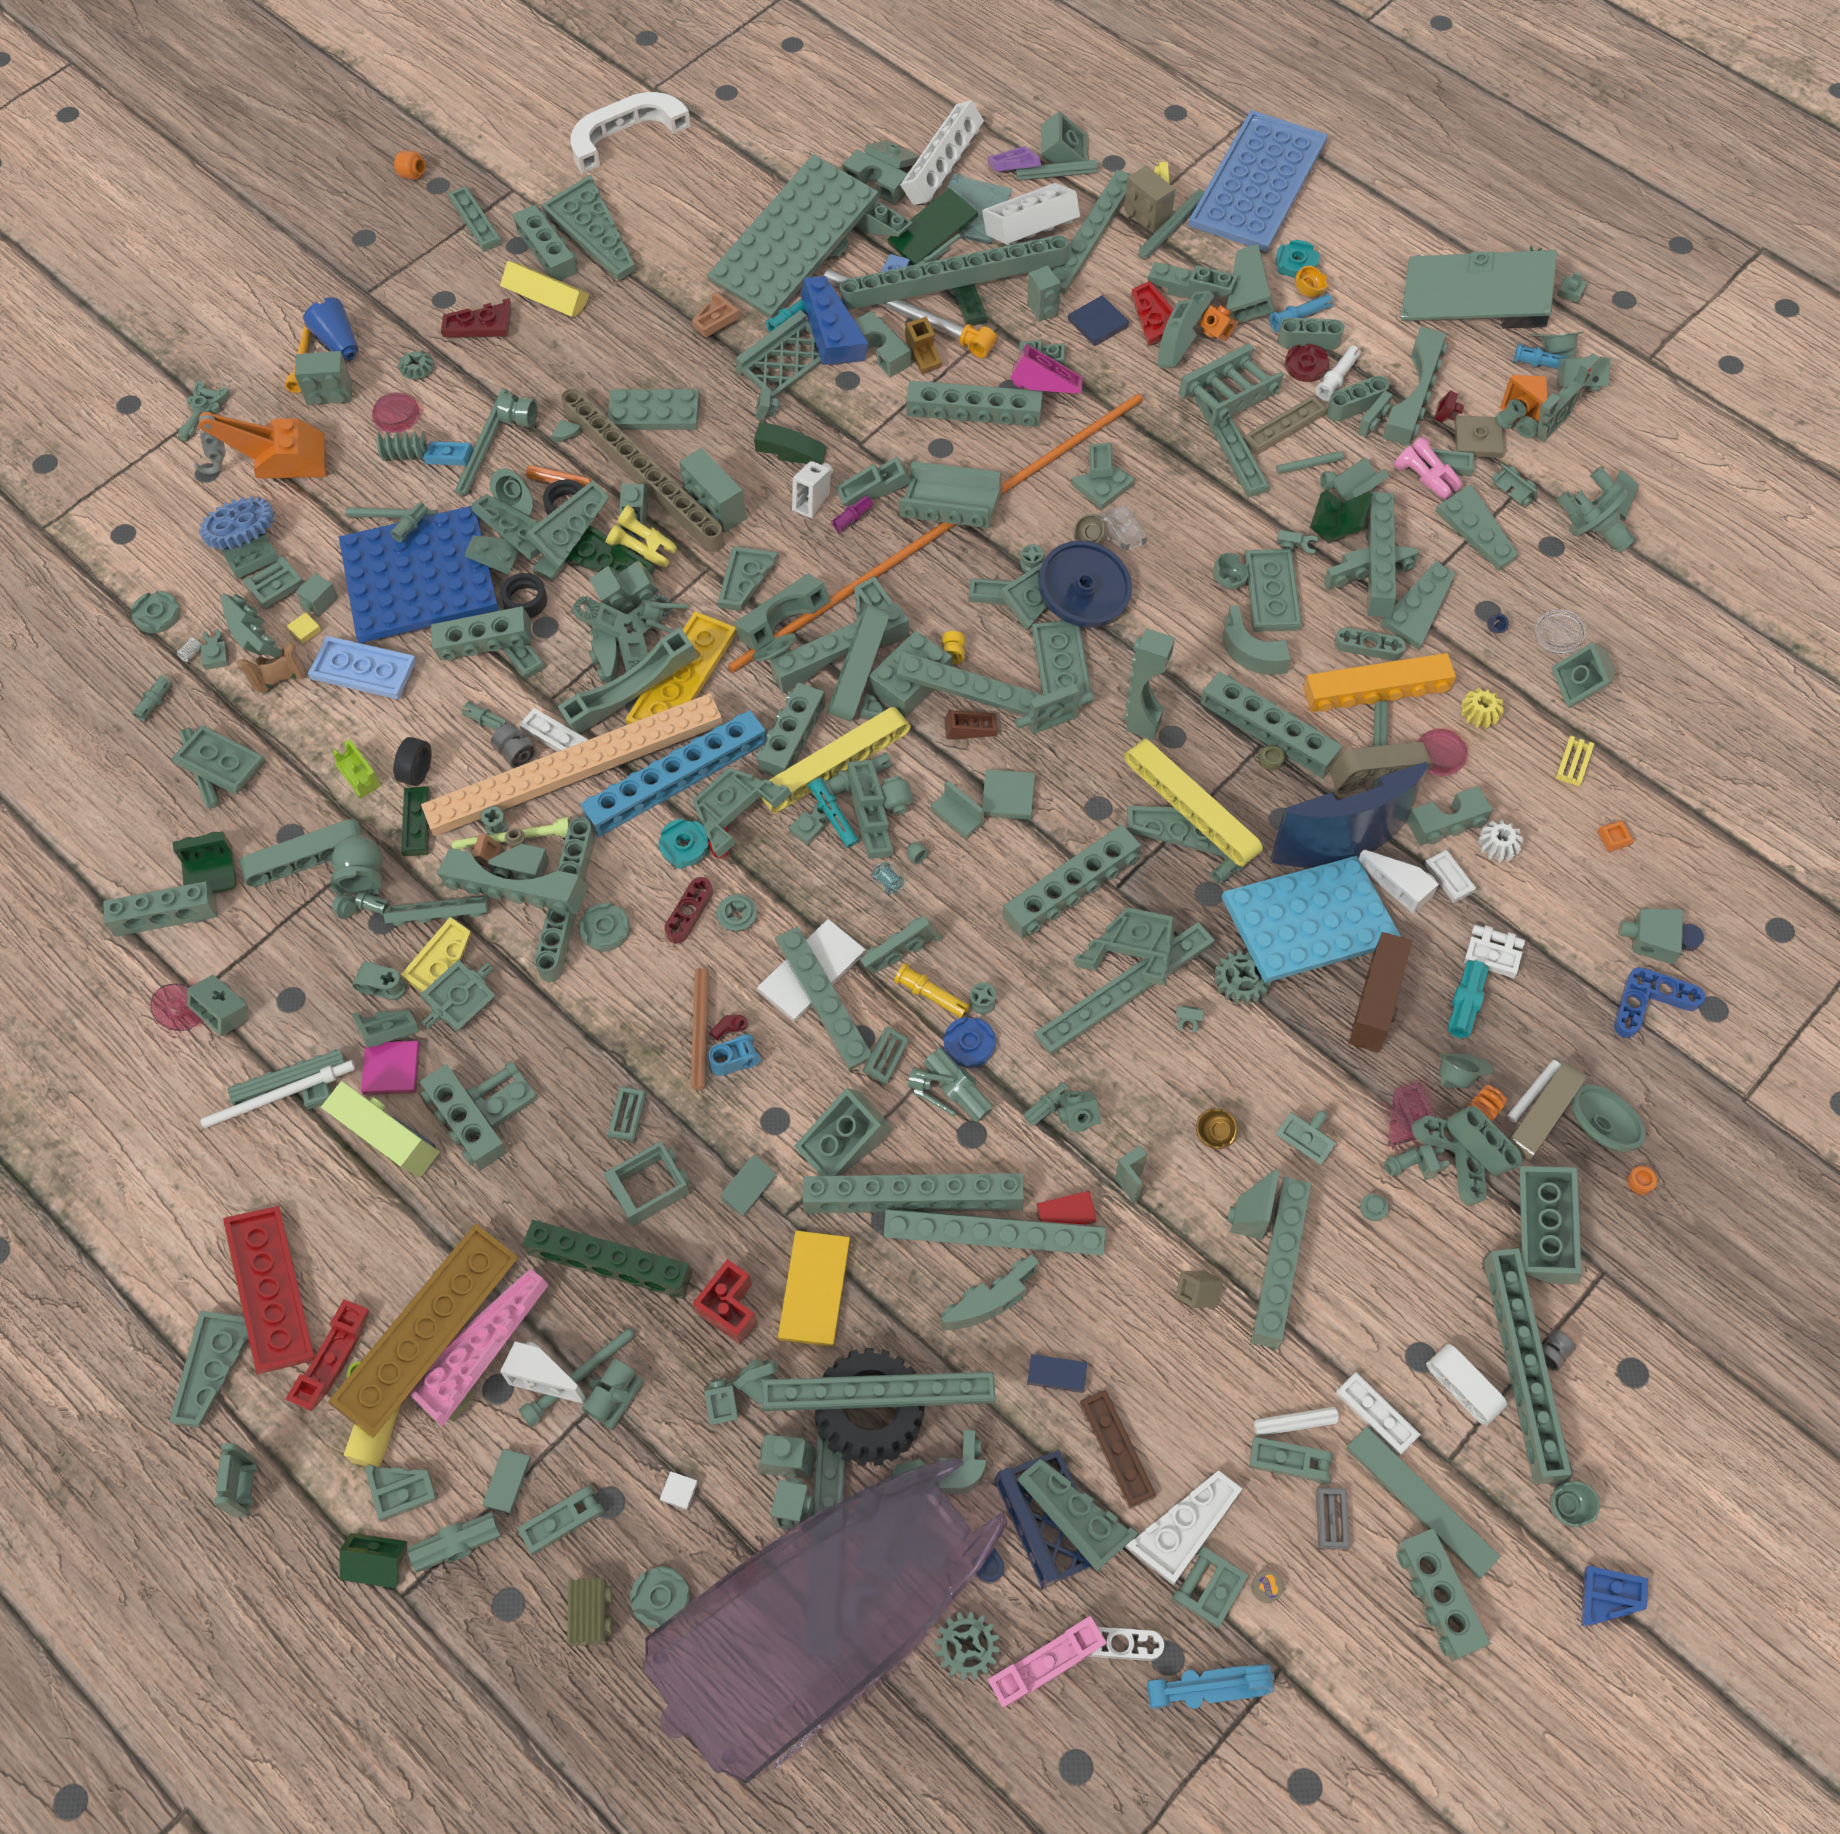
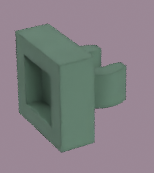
[1557,272,1587,303]
[755,388,780,421]
[1175,1004,1204,1032]
[1417,1144,1450,1180]

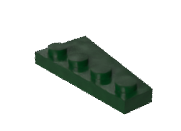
[565,525,655,575]

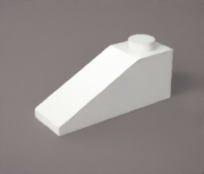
[1359,850,1439,914]
[500,1342,586,1404]

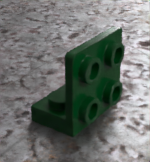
[1310,489,1373,544]

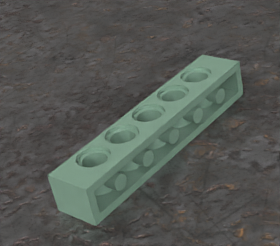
[906,380,1043,427]
[1200,671,1342,779]
[1003,824,1141,939]

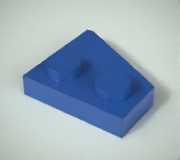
[1581,1566,1648,1627]

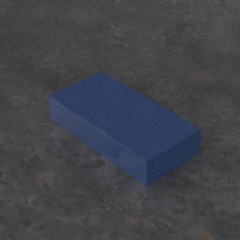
[1027,1354,1087,1393]

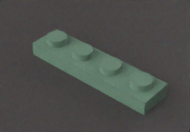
[383,895,490,926]

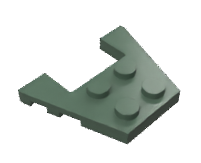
[1537,353,1600,442]
[693,768,792,858]
[1073,907,1175,986]

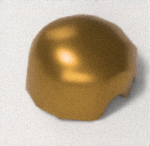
[1195,1108,1239,1149]

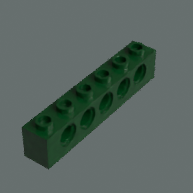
[522,1219,692,1300]

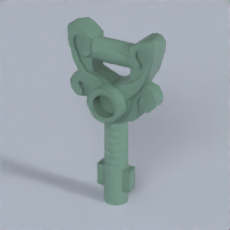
[178,380,230,442]

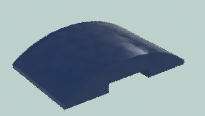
[1270,762,1429,868]

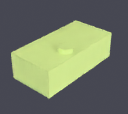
[321,1081,440,1178]

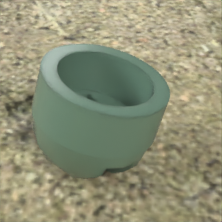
[1320,471,1338,490]
[907,842,929,864]

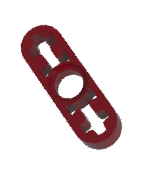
[664,877,713,944]

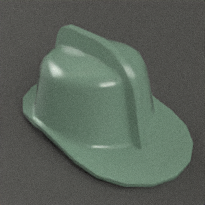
[1529,332,1584,357]
[489,468,534,517]
[1439,1053,1494,1089]

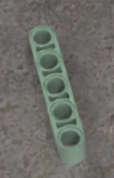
[827,603,890,722]
[239,819,363,887]

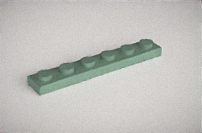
[895,652,1040,716]
[775,926,871,1071]

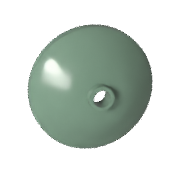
[1571,1085,1646,1152]

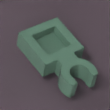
[201,629,229,670]
[789,803,831,846]

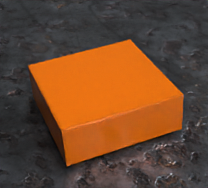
[1597,820,1634,852]

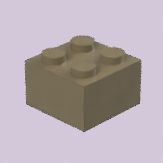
[1124,166,1175,233]

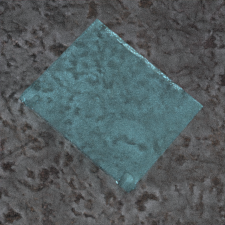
[947,174,1012,245]

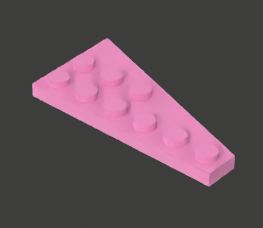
[409,1268,548,1427]

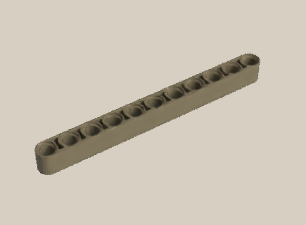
[561,388,724,552]

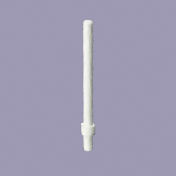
[200,1060,356,1128]

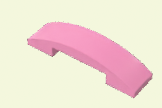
[988,1616,1107,1708]

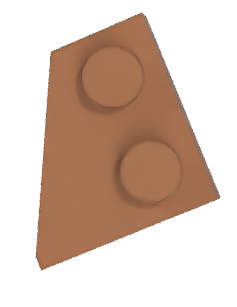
[692,292,741,338]

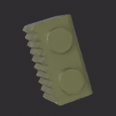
[567,1578,613,1646]

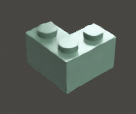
[590,561,659,614]

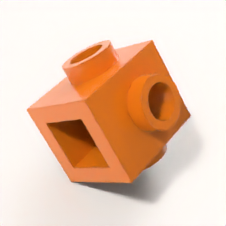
[1199,305,1238,341]

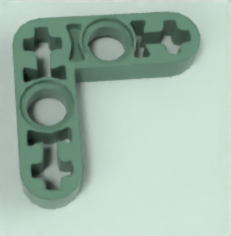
[1412,1116,1487,1206]

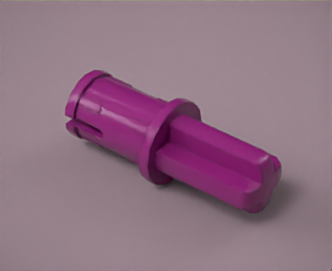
[831,496,873,532]

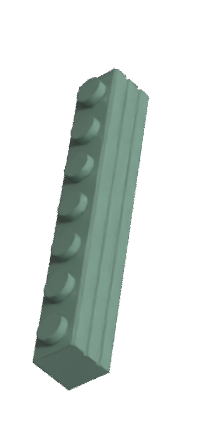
[227,1049,346,1106]

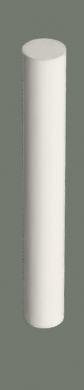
[1506,1060,1561,1123]

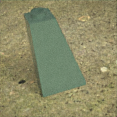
[1227,243,1275,324]

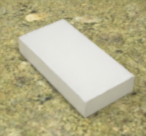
[1424,850,1476,903]

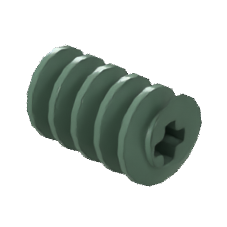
[376,431,427,461]

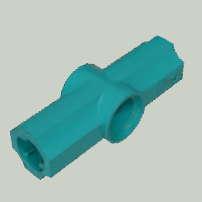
[1447,960,1489,1039]

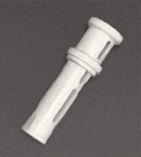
[1315,346,1361,401]

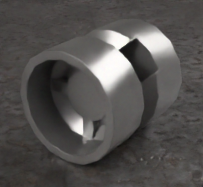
[490,723,537,768]

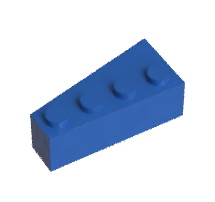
[801,276,869,365]

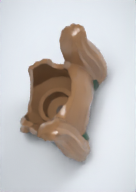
[237,642,306,693]

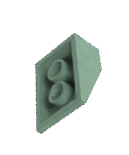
[794,1088,894,1176]

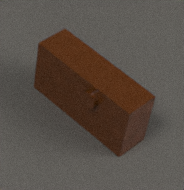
[1348,932,1413,1053]

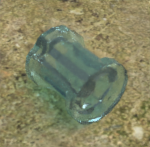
[871,861,904,895]

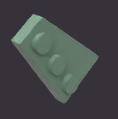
[718,546,779,611]
[860,916,944,974]

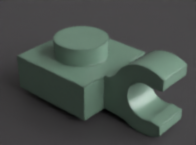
[1276,530,1318,555]

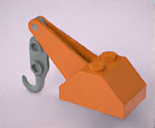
[194,412,326,478]

